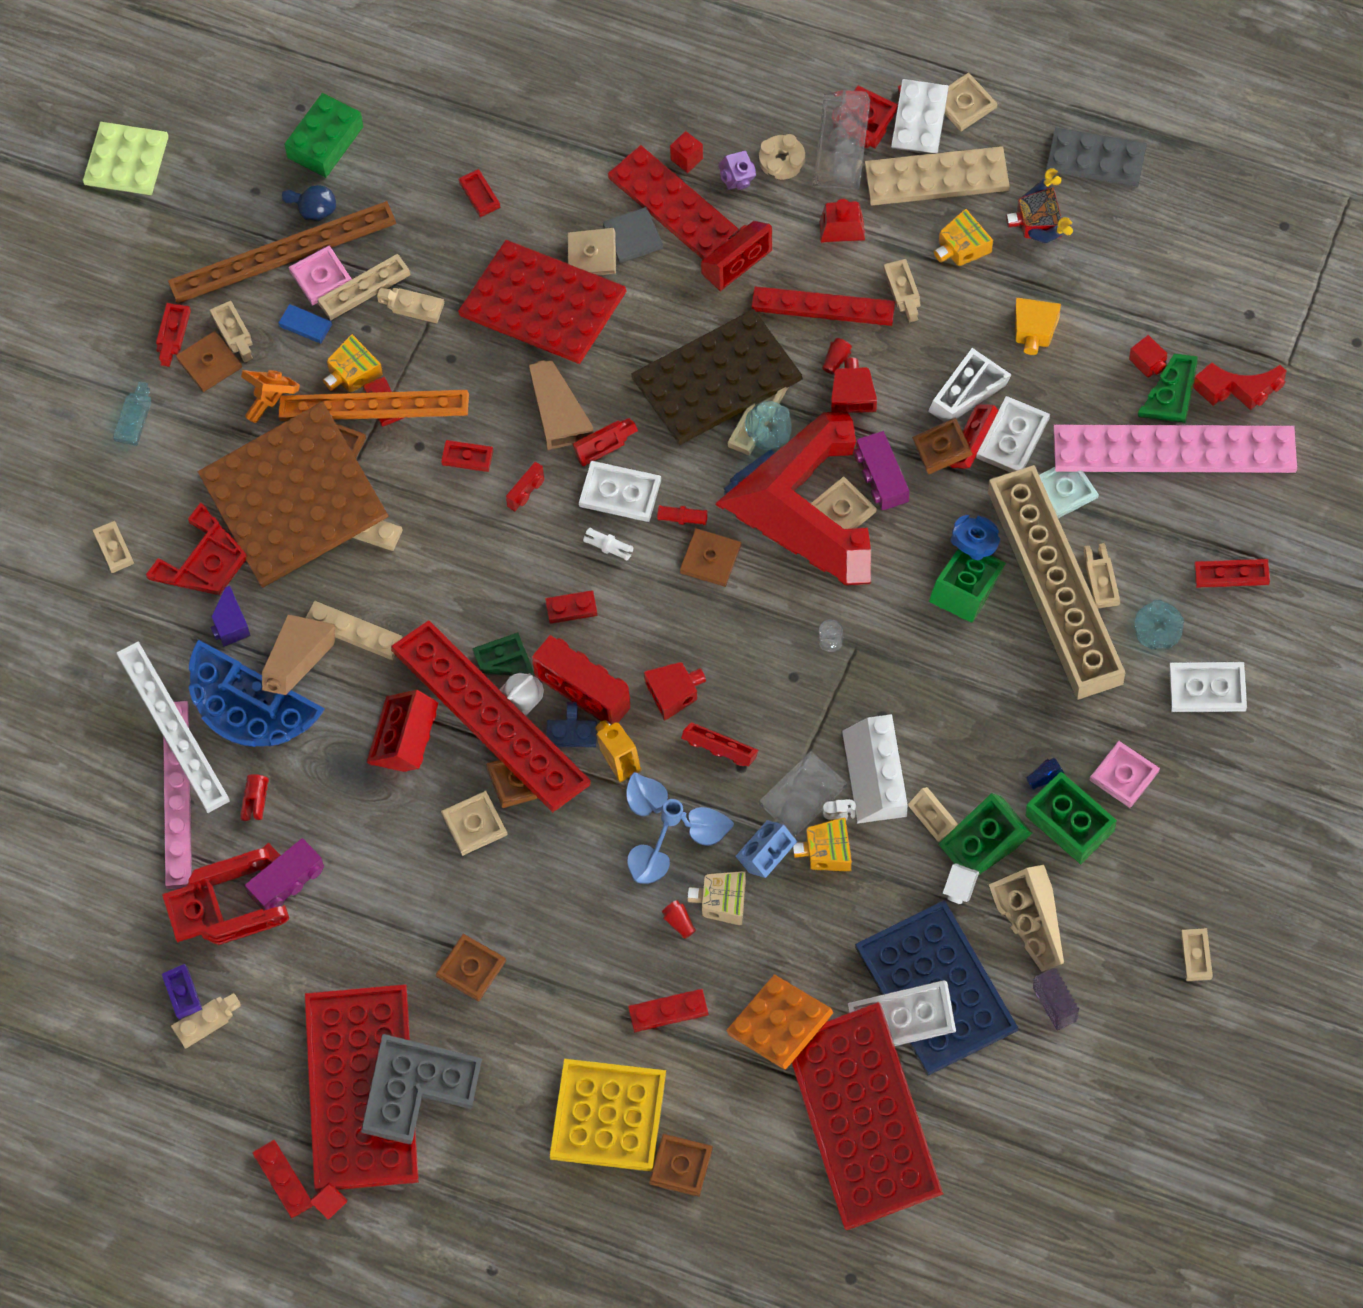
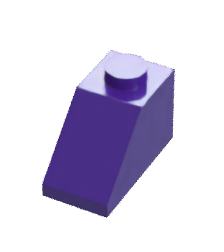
[210,586,251,647]

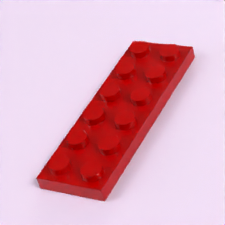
[608,145,739,259]

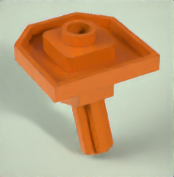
[241,370,300,423]

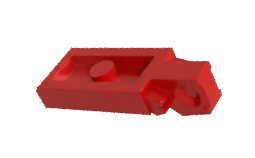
[156,303,191,367]
[573,418,638,466]

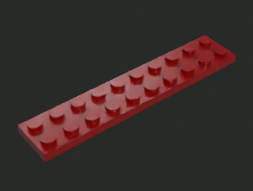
[391,620,591,813]

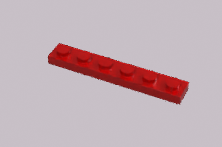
[752,286,895,326]

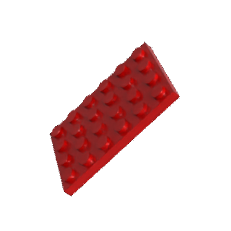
[458,240,627,364]

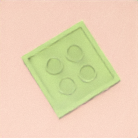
[83,122,168,195]

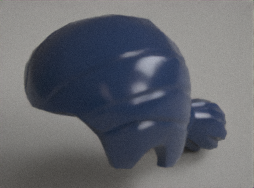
[282,185,336,222]

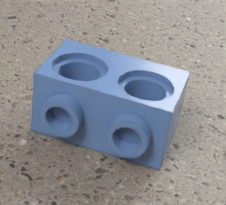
[736,820,797,878]

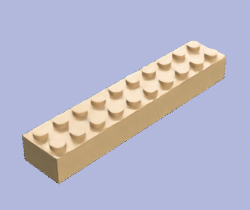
[988,465,1125,700]

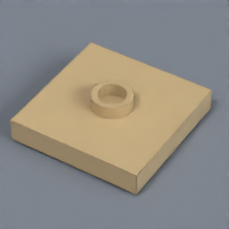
[944,72,997,131]
[568,228,616,275]
[811,476,877,529]
[441,791,507,856]

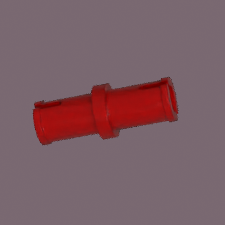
[657,505,708,525]

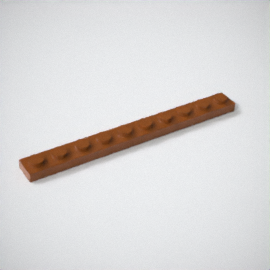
[168,201,396,304]

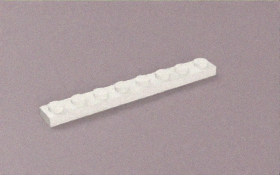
[117,641,230,813]

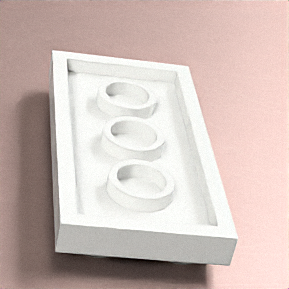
[848,981,956,1046]

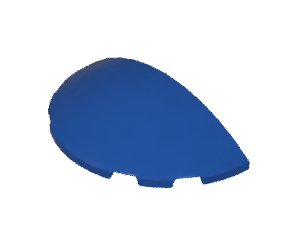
[189,639,325,747]

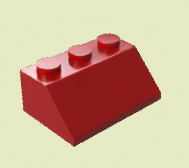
[701,221,772,292]
[367,690,439,772]

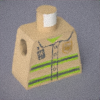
[688,871,746,925]

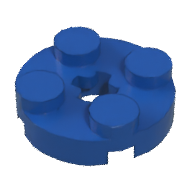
[950,515,1000,560]

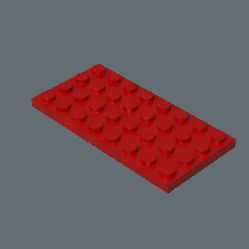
[305,984,419,1192]
[792,1002,943,1230]

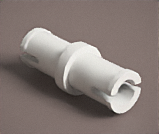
[583,528,633,561]

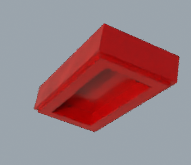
[458,169,501,217]

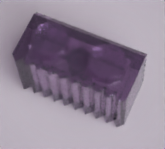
[1032,968,1080,1030]

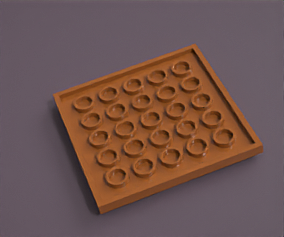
[197,401,389,588]

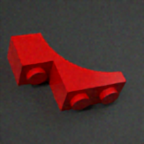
[1193,362,1287,410]

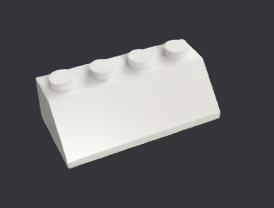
[842,714,908,824]

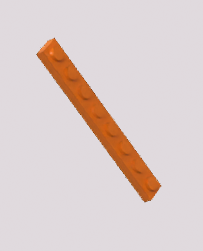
[279,390,469,421]

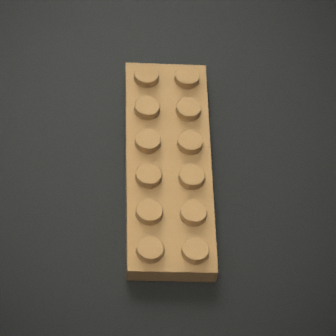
[865,146,1010,206]

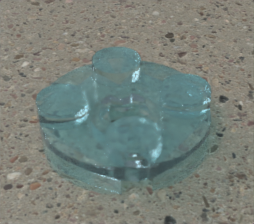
[745,401,792,450]
[1135,600,1184,650]

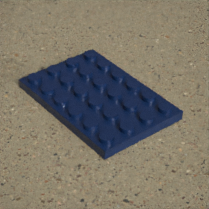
[855,900,1018,1076]

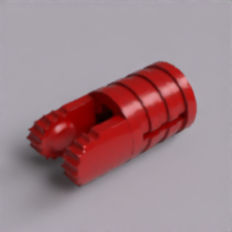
[240,774,269,821]

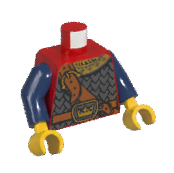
[1006,168,1073,243]

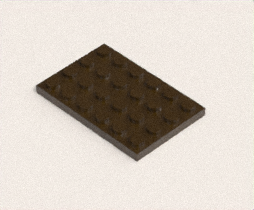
[631,309,803,446]

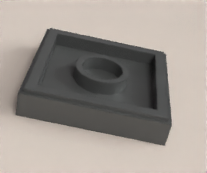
[603,207,663,264]

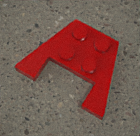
[146,503,247,595]

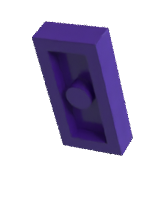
[162,964,203,1020]

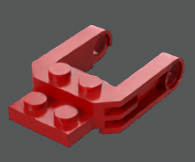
[162,849,289,945]

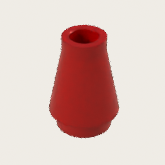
[822,338,852,375]
[662,900,696,939]

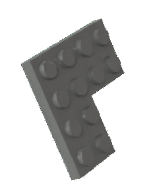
[361,1034,482,1144]

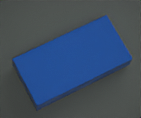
[279,304,332,344]

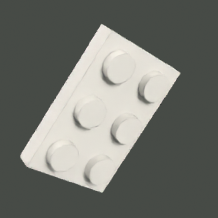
[891,79,949,154]
[976,396,1050,472]
[579,461,661,522]
[1169,662,1247,712]

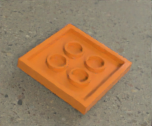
[726,974,833,1070]

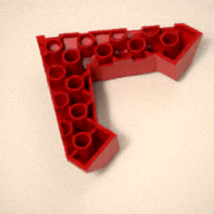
[715,411,871,585]

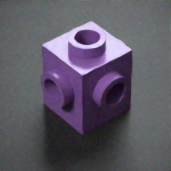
[718,150,756,190]

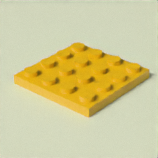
[550,1059,666,1172]

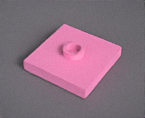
[289,245,352,306]
[1090,741,1160,808]

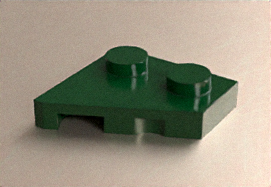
[472,632,535,677]

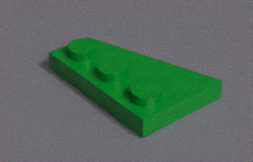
[1138,354,1198,423]

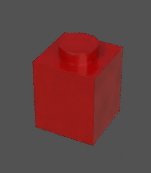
[670,131,703,173]
[1129,335,1168,378]

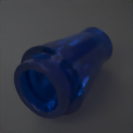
[1025,758,1064,790]

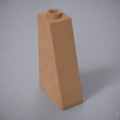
[529,360,594,450]
[262,615,335,695]

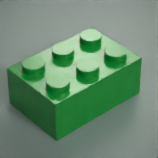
[284,93,363,178]
[1025,772,1117,865]

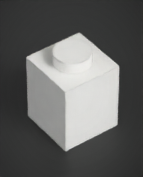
[943,863,979,904]

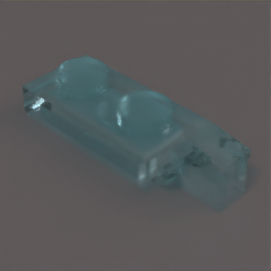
[113,381,151,446]

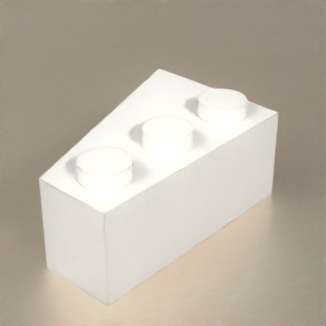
[928,348,1011,423]

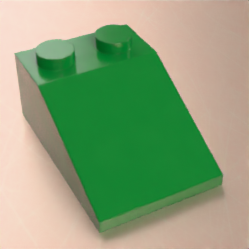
[928,548,1006,623]
[938,793,1032,875]

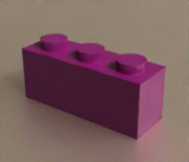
[854,431,910,511]
[245,838,324,911]

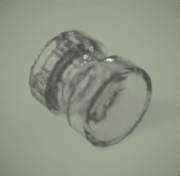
[818,619,843,652]

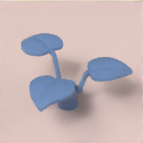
[626,772,734,884]

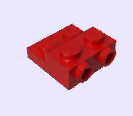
[835,85,898,149]

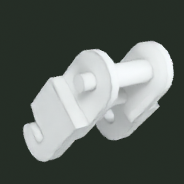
[823,799,856,820]

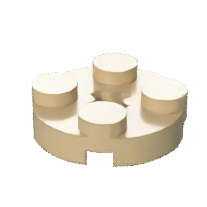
[759,134,805,180]

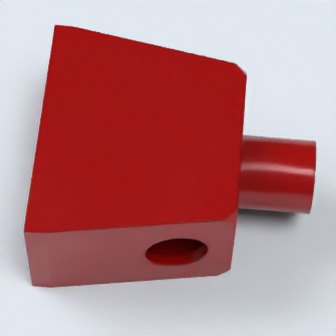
[819,199,865,243]
[831,358,877,413]
[644,662,706,721]

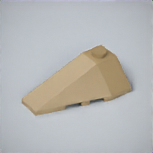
[989,865,1064,972]

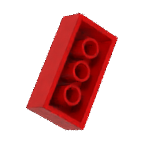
[532,635,631,725]

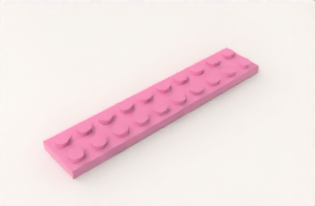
[1053,425,1297,473]

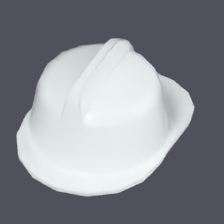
[499,673,544,716]

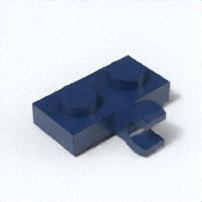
[547,702,597,747]

